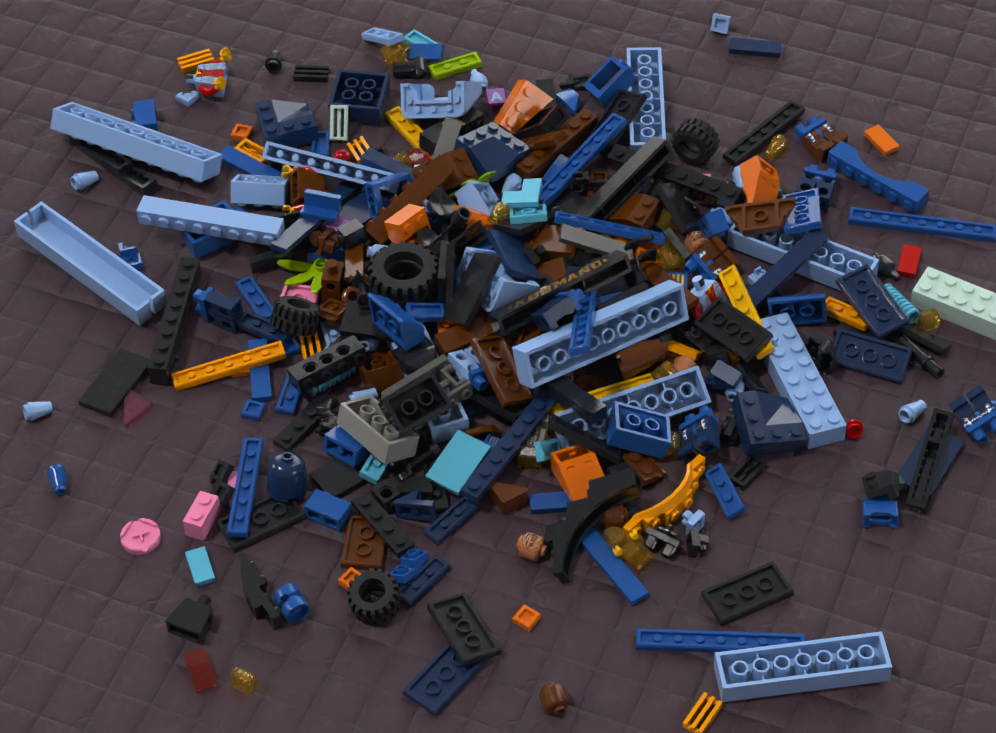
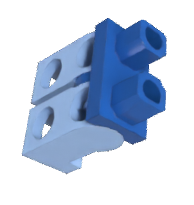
[447,347,490,391]

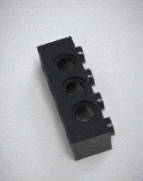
[287,335,368,395]

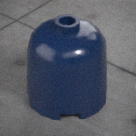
[266,451,307,503]

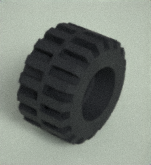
[670,117,720,166]
[270,296,321,336]
[347,568,402,626]

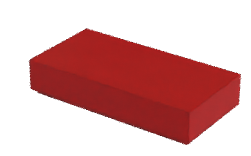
[897,244,922,279]

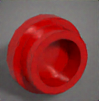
[333,149,351,162]
[845,419,864,439]

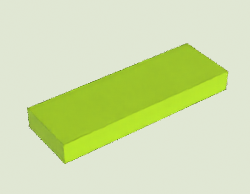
[428,51,482,81]

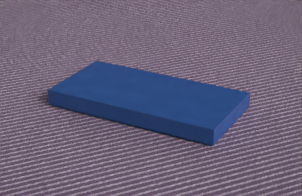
[782,188,822,235]

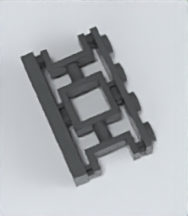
[381,354,473,431]

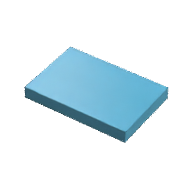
[425,430,492,496]

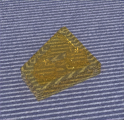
[656,237,685,272]

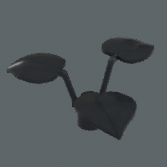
[417,186,476,256]
[583,235,658,286]

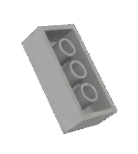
[337,395,420,464]

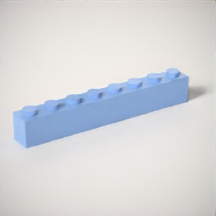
[262,141,400,194]
[136,195,285,246]

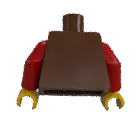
[281,165,332,214]

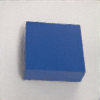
[241,399,266,422]

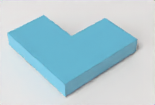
[501,178,543,208]

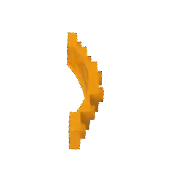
[622,454,706,543]

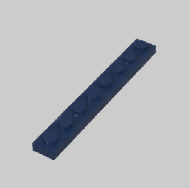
[460,389,558,502]

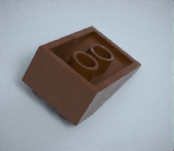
[411,147,479,200]
[607,193,661,230]
[524,224,586,264]
[355,344,405,394]

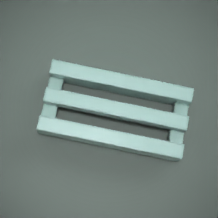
[330,105,349,141]

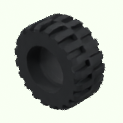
[368,241,439,310]

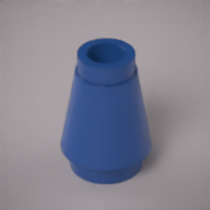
[47,464,67,495]

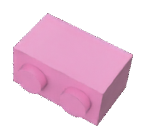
[183,491,221,541]

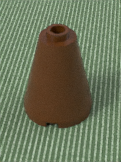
[615,339,668,380]

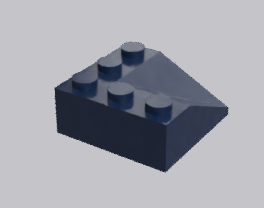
[328,69,390,125]
[254,100,319,147]
[454,122,531,182]
[731,391,807,455]

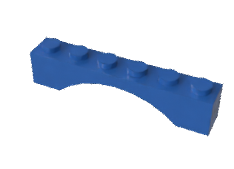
[827,141,930,215]

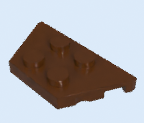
[725,197,796,236]

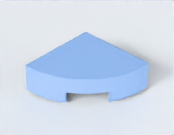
[175,91,200,107]

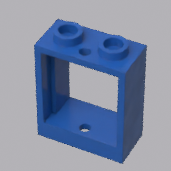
[583,56,637,108]
[364,172,413,219]

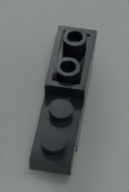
[240,555,282,630]

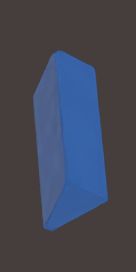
[306,245,344,264]

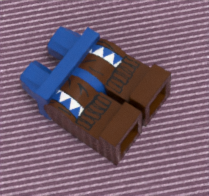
[794,116,848,163]
[682,235,740,281]

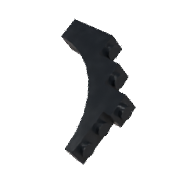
[543,468,642,584]

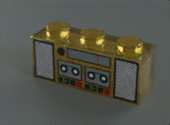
[518,413,554,471]

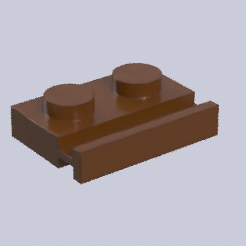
[319,298,347,326]
[619,451,666,486]

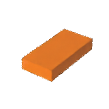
[864,124,900,156]

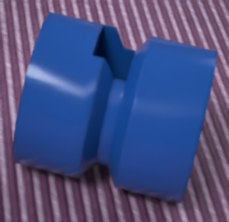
[273,583,310,623]

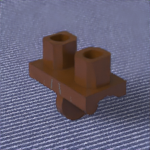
[309,227,340,256]

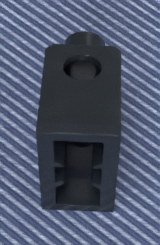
[165,594,214,646]

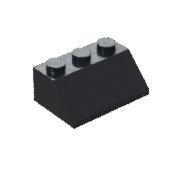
[378,371,453,434]

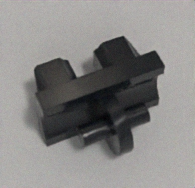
[644,523,683,560]

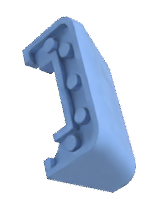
[400,81,482,119]
[455,247,540,312]

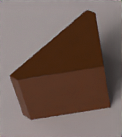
[489,482,529,515]

